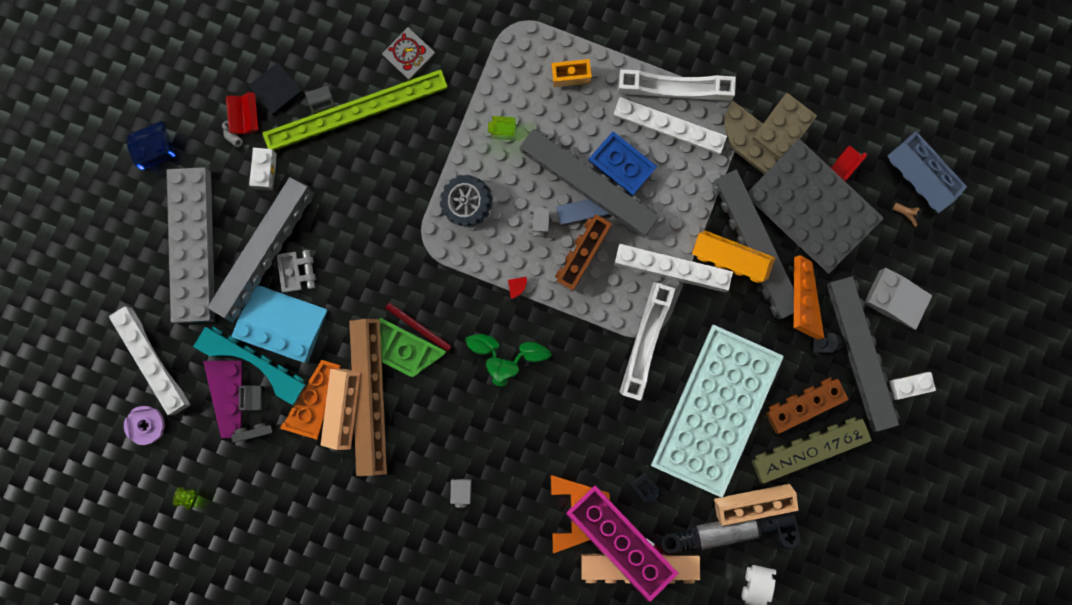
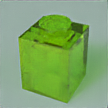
[488,116,516,140]

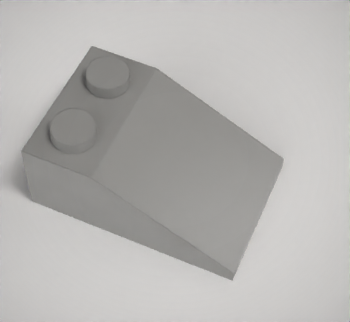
[864,268,932,330]

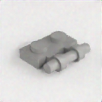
[277,250,316,293]

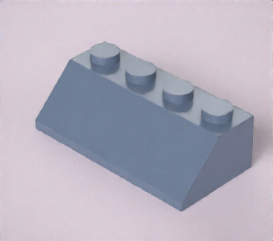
[887,131,967,213]

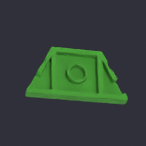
[380,318,446,378]

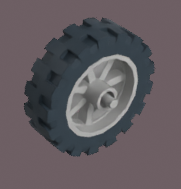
[440,175,493,227]

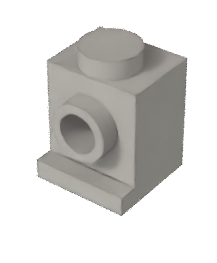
[529,207,549,237]

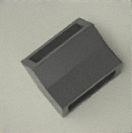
[306,86,335,114]
[239,386,262,410]

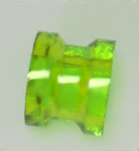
[173,487,195,509]

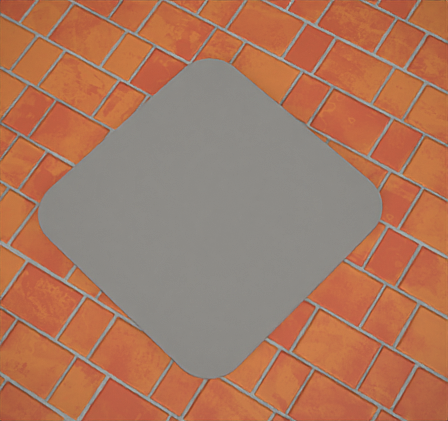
[421,20,735,338]

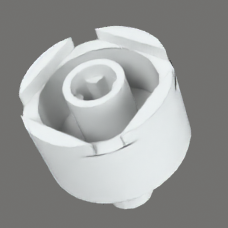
[742,565,776,605]

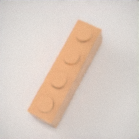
[321,369,361,450]
[714,484,799,526]

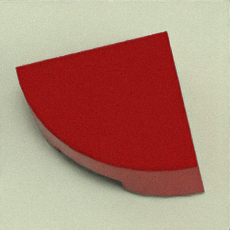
[508,276,527,299]

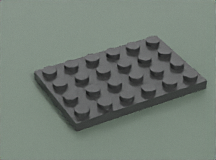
[748,139,884,274]

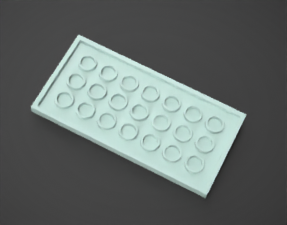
[651,325,784,498]

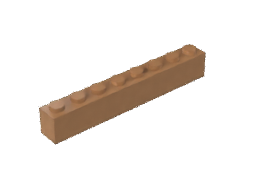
[349,319,387,476]

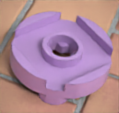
[124,406,165,445]

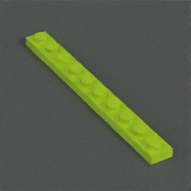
[263,70,448,151]

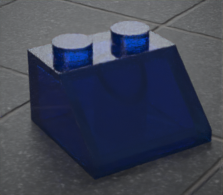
[127,121,176,170]

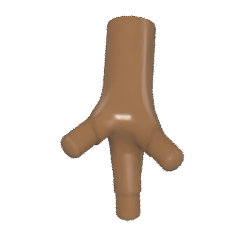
[893,203,920,227]

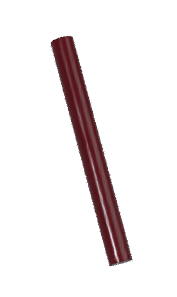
[385,302,452,352]

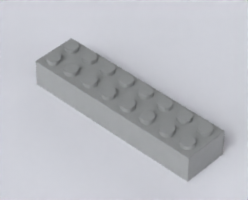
[167,167,215,324]

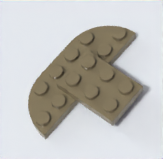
[724,93,817,174]

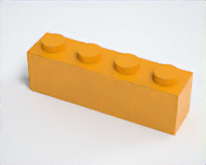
[692,230,776,283]

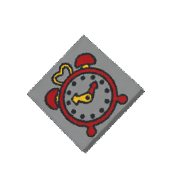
[382,27,435,81]

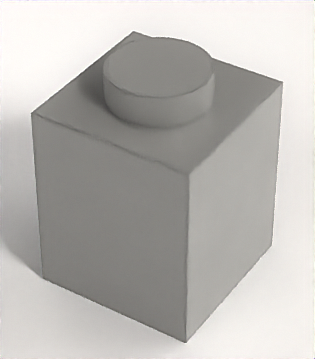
[450,479,472,508]

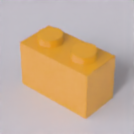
[551,59,592,88]

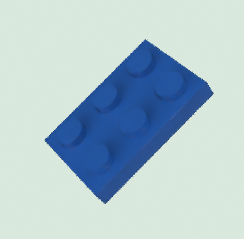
[588,131,657,196]

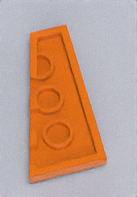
[794,255,824,340]
[280,360,341,440]

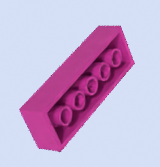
[566,486,679,602]

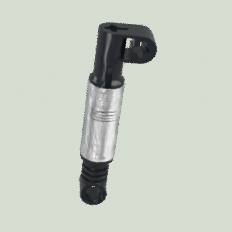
[660,512,800,555]

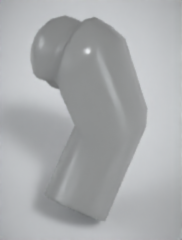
[222,121,243,147]

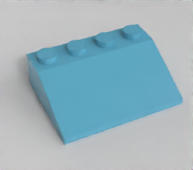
[231,285,328,364]

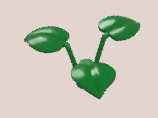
[465,334,552,386]

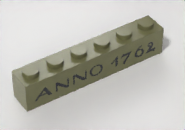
[752,417,872,484]

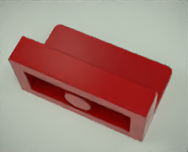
[226,92,258,134]
[830,145,867,181]

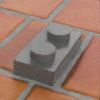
[231,423,272,443]

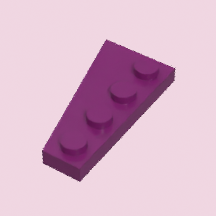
[203,361,243,438]

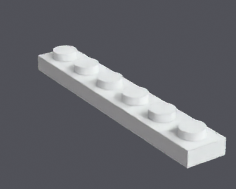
[613,97,727,155]

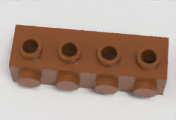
[555,214,612,293]
[765,377,849,434]

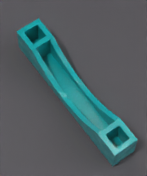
[193,326,307,405]

